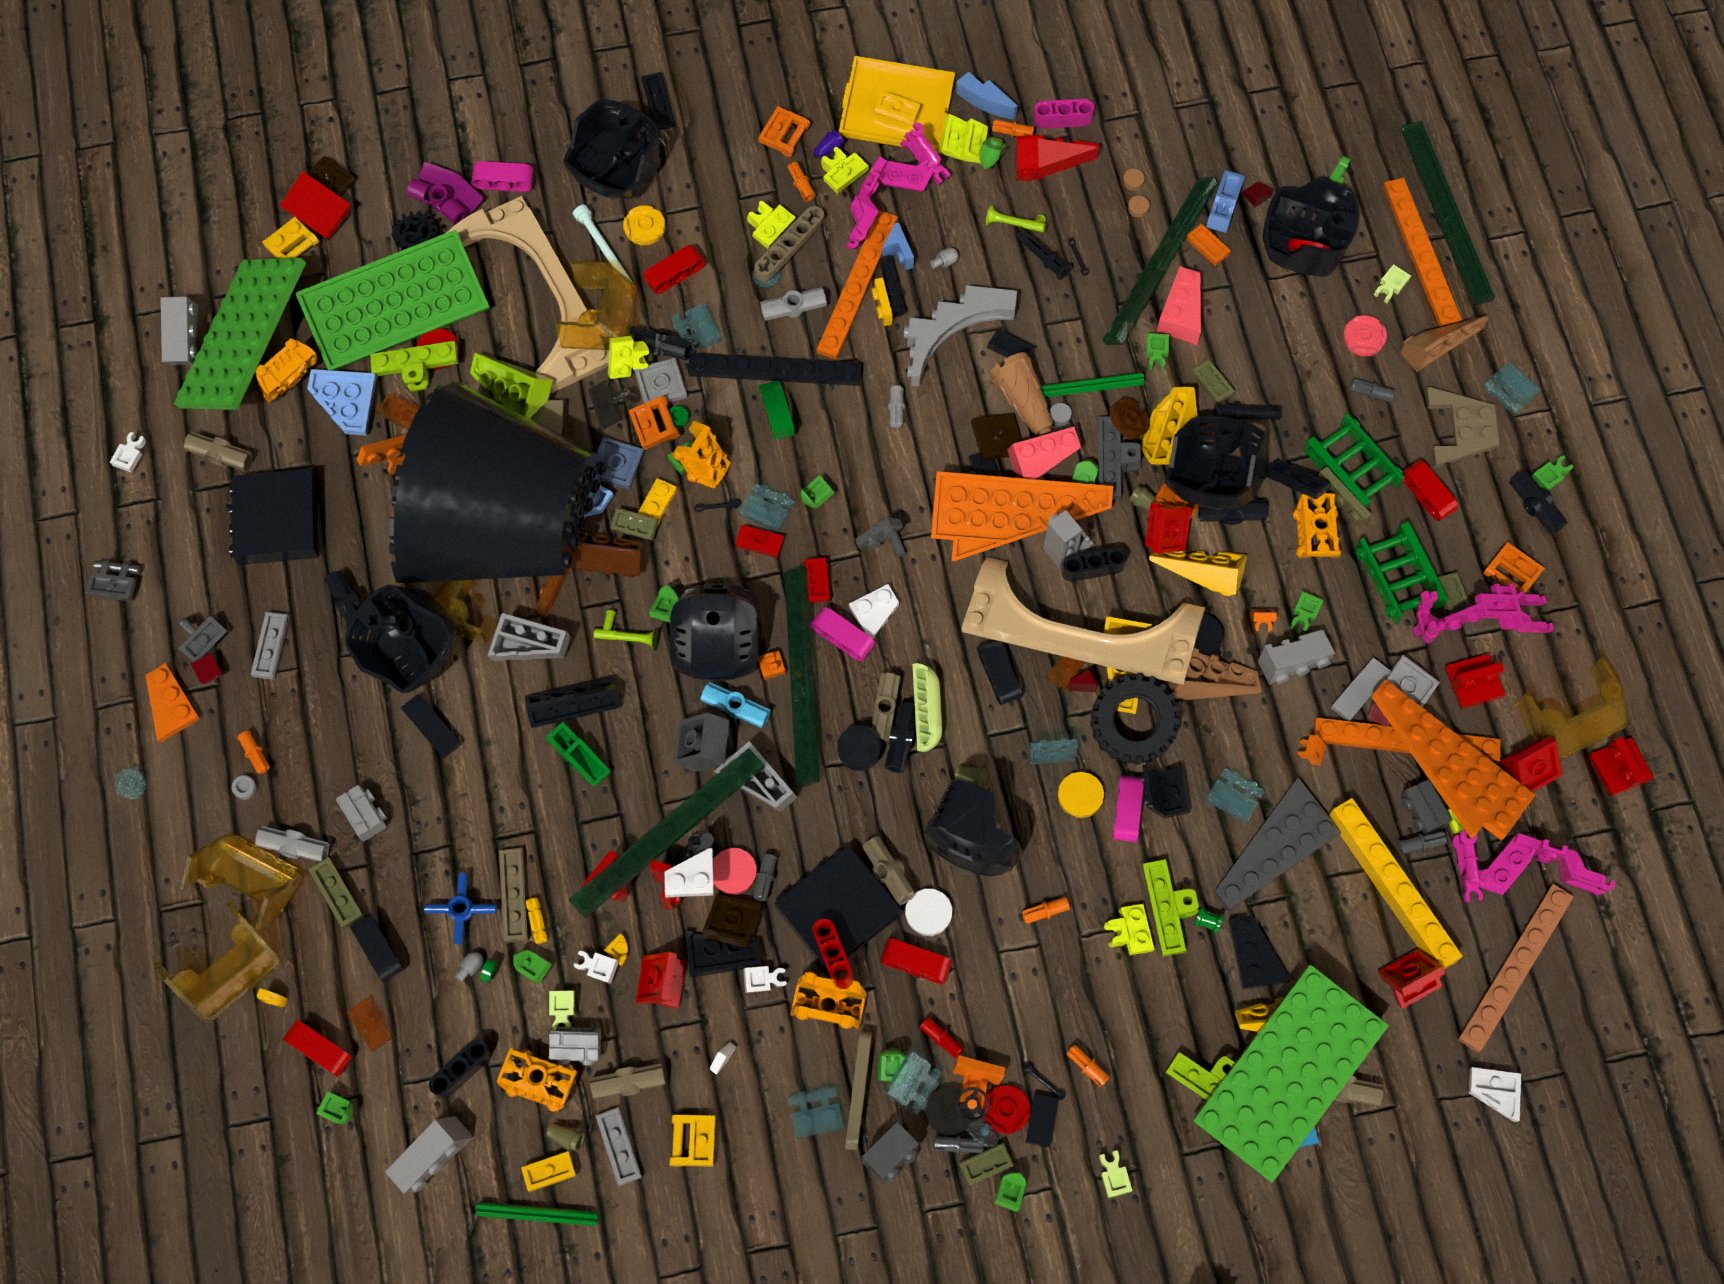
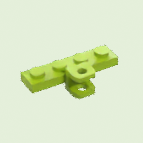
[370,341,458,392]
[1143,859,1199,957]
[1166,1052,1235,1101]

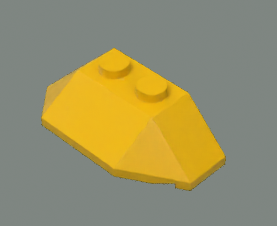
[1140,387,1198,465]

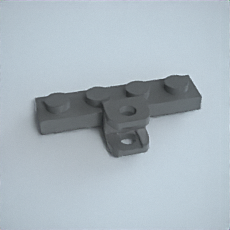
[1098,416,1141,500]

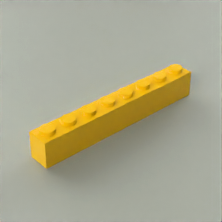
[1329,798,1463,970]

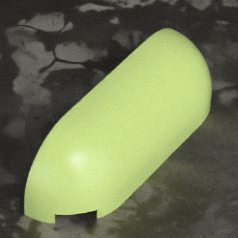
[912,663,942,752]

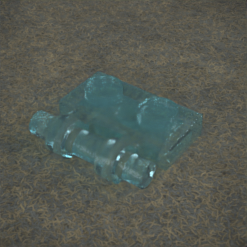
[671,303,722,353]
[1483,362,1541,414]
[738,483,795,532]
[1028,738,1078,765]
[1205,768,1265,824]
[884,1051,942,1115]
[788,1086,844,1139]

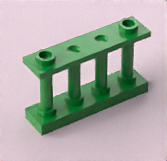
[1303,413,1405,509]
[1356,522,1448,625]

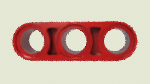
[643,245,706,294]
[1402,460,1459,521]
[813,919,854,989]
[880,938,952,985]
[282,1019,353,1077]

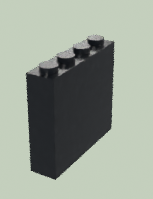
[229,468,318,565]
[774,846,902,974]

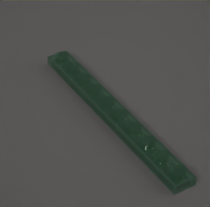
[1401,121,1495,306]
[1102,177,1218,345]
[784,566,820,788]
[569,748,765,919]

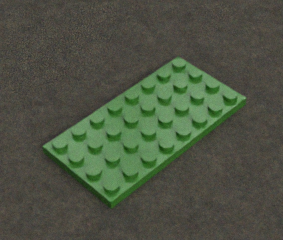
[295,230,490,371]
[174,258,306,410]
[1192,965,1389,1183]

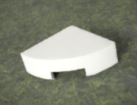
[710,1042,736,1074]

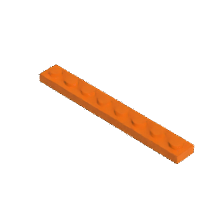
[1383,178,1462,328]
[817,210,898,360]
[1314,718,1501,764]

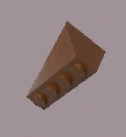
[567,529,645,577]

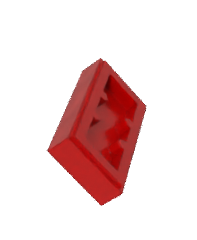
[735,525,784,558]
[804,557,830,604]

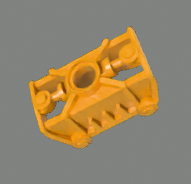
[255,339,317,403]
[672,421,731,488]
[1293,493,1341,558]
[790,971,867,1029]
[497,1048,578,1112]

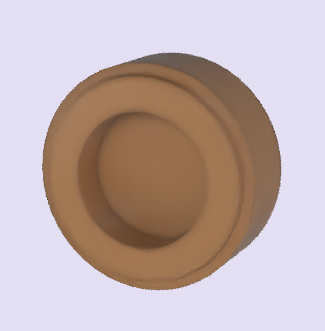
[1123,169,1145,190]
[1128,195,1150,217]

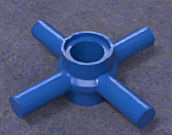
[424,873,497,945]

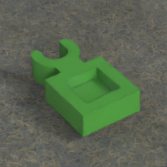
[1329,156,1351,185]
[1146,333,1169,371]
[1531,456,1573,491]
[1290,591,1323,634]

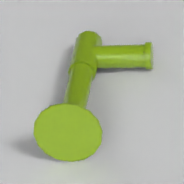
[986,204,1046,233]
[594,610,658,651]

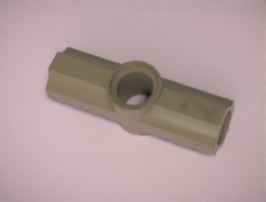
[184,432,253,471]
[871,672,900,744]
[862,836,915,905]
[590,1063,666,1100]
[1334,1076,1383,1107]

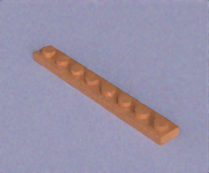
[1457,884,1574,1053]

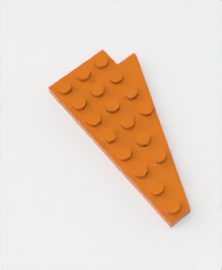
[931,471,1113,561]
[1371,679,1536,841]

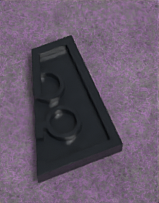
[1228,915,1290,990]
[685,930,762,978]

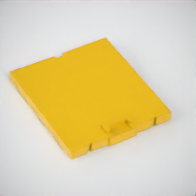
[839,56,955,153]

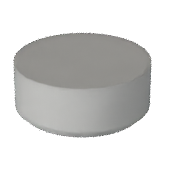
[1050,403,1072,426]
[232,775,257,800]

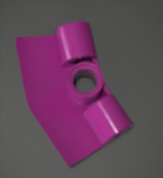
[407,162,483,225]

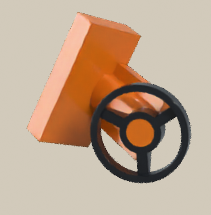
[952,1055,1006,1122]

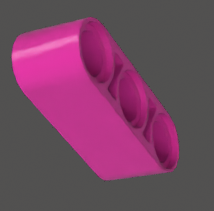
[1033,99,1094,128]
[471,161,534,192]
[810,607,876,662]
[1113,775,1144,843]

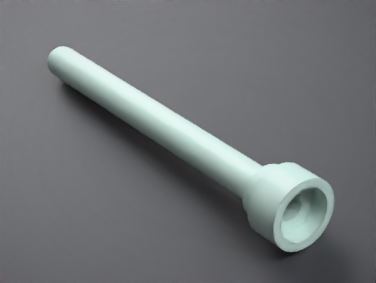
[573,205,633,288]

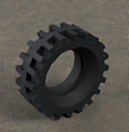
[1090,674,1181,765]

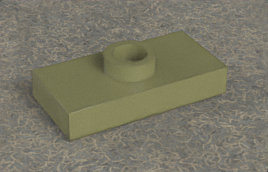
[1191,359,1235,403]
[610,508,659,541]
[1438,572,1471,614]
[959,1143,1014,1187]

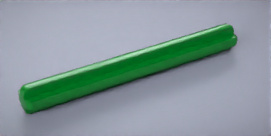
[1040,372,1144,398]
[476,1202,599,1226]

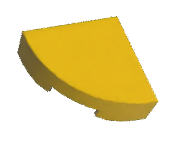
[604,933,629,968]
[257,988,288,1008]

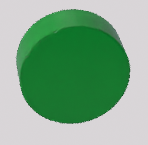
[669,406,689,429]
[480,958,497,983]

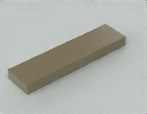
[499,848,528,943]

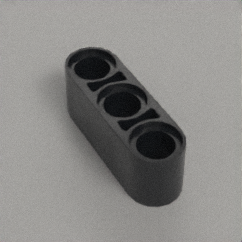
[1062,547,1127,582]
[977,640,1022,705]
[349,913,404,983]
[429,1039,491,1099]

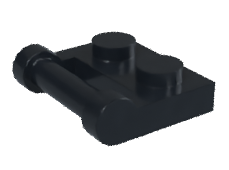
[674,833,714,866]

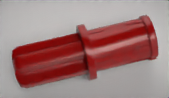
[919,1017,964,1058]

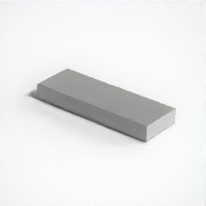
[251,612,290,680]
[1331,657,1390,721]
[595,1107,642,1186]

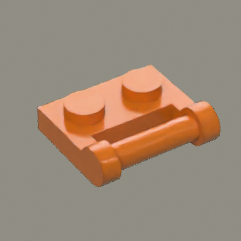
[758,106,811,157]
[628,396,680,450]
[1483,542,1545,594]

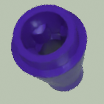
[813,130,844,160]

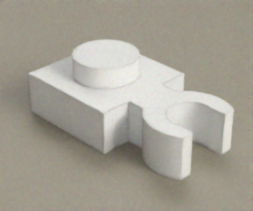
[110,432,146,473]
[574,951,619,984]
[744,966,787,993]

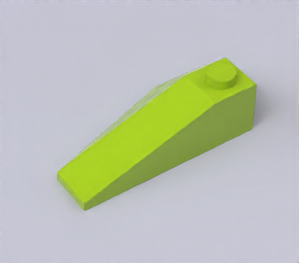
[470,352,553,418]

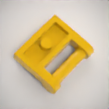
[262,217,319,258]
[669,1115,716,1167]

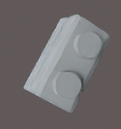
[336,785,387,842]
[549,1027,601,1065]

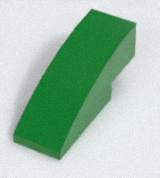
[758,381,795,440]
[544,722,611,787]

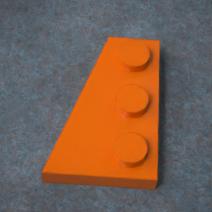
[145,663,200,743]

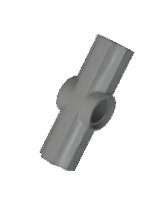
[760,287,827,321]
[255,826,330,862]

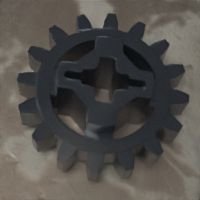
[392,211,439,251]

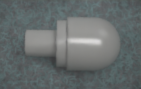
[930,247,958,269]
[455,952,484,982]

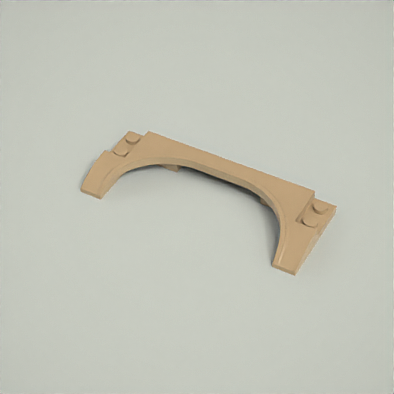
[446,196,609,394]
[962,557,1205,685]

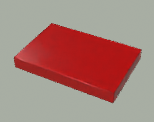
[279,171,352,240]

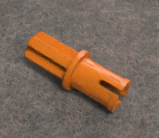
[992,119,1034,138]
[788,161,816,202]
[237,730,270,774]
[1022,896,1070,924]
[1067,1045,1111,1088]

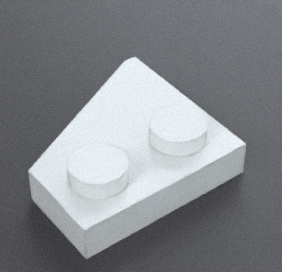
[849,584,899,639]
[665,848,714,897]
[1469,1067,1521,1122]

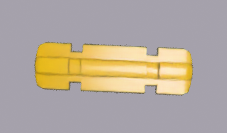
[526,898,548,944]

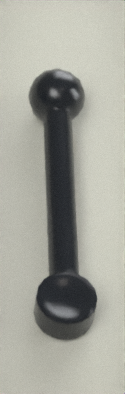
[1068,237,1089,276]
[694,499,740,513]
[1023,1064,1066,1101]

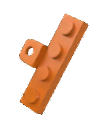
[356,434,407,475]

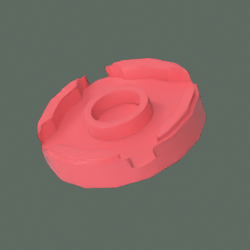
[1343,315,1387,356]
[713,848,757,895]

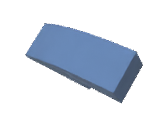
[956,72,1018,120]
[1206,170,1245,233]

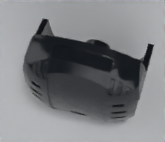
[563,99,661,199]
[1262,177,1359,277]
[1166,415,1266,510]
[669,584,762,681]
[345,585,457,693]
[924,780,1022,877]

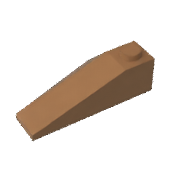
[1401,316,1489,372]
[1165,648,1262,700]

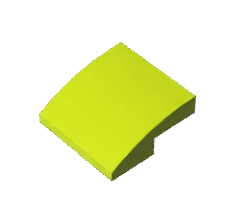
[938,114,988,163]

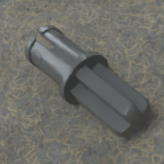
[1350,379,1395,403]
[1398,831,1447,855]
[754,854,777,901]
[935,1135,984,1155]

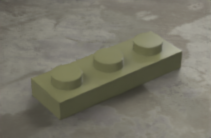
[1318,467,1371,528]
[308,857,364,929]

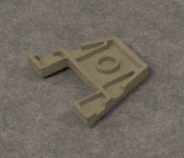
[1425,387,1500,468]

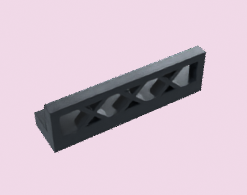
[525,675,621,728]

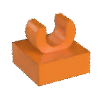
[1250,609,1277,632]
[758,650,786,680]
[1297,735,1326,766]

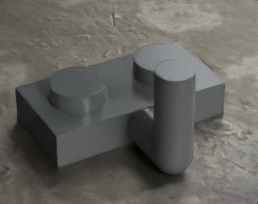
[855,517,906,557]
[178,616,227,662]

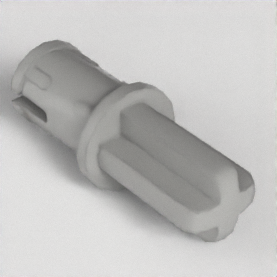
[888,385,905,428]

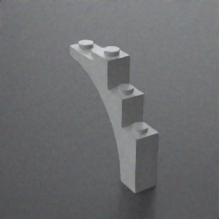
[904,285,1017,387]

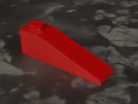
[1014,135,1099,181]

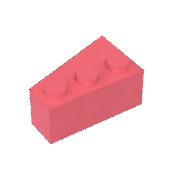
[1157,266,1201,345]
[1007,427,1081,480]

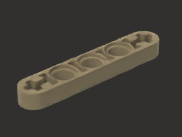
[754,206,824,281]
[845,1031,872,1151]

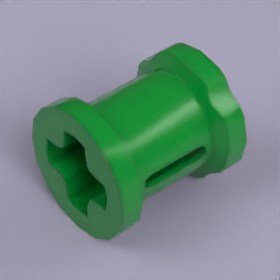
[1194,906,1224,934]

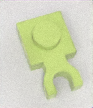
[1374,264,1411,303]
[549,991,575,1027]
[1099,1150,1132,1198]

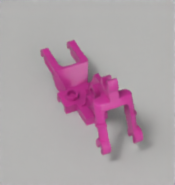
[846,122,950,250]
[1412,584,1554,643]
[1451,830,1615,903]

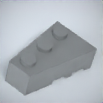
[161,297,199,365]
[1043,510,1094,569]
[488,613,571,661]
[1258,630,1335,685]
[714,741,798,812]
[385,1116,474,1194]

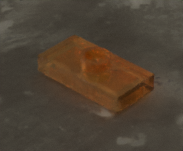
[376,394,418,430]
[536,575,564,618]
[1045,656,1086,691]
[346,999,393,1052]

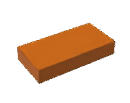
[1186,223,1231,266]

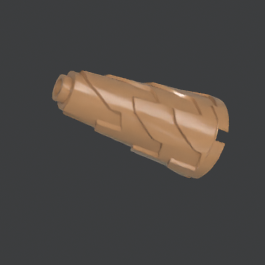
[989,352,1053,436]

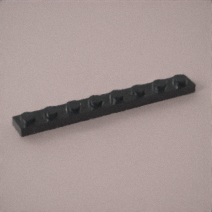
[688,353,861,386]

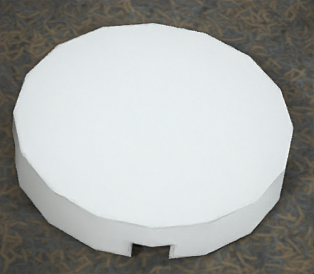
[905,889,952,936]

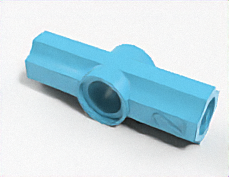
[700,682,771,729]

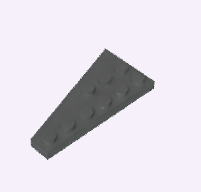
[1214,778,1341,912]

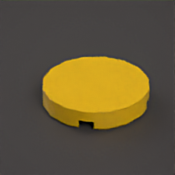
[623,205,665,245]
[1057,772,1104,818]

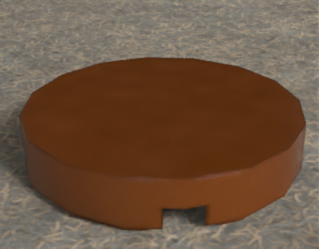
[1110,398,1150,439]

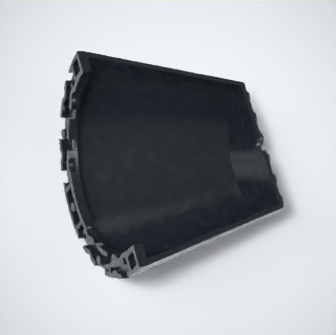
[388,381,607,583]

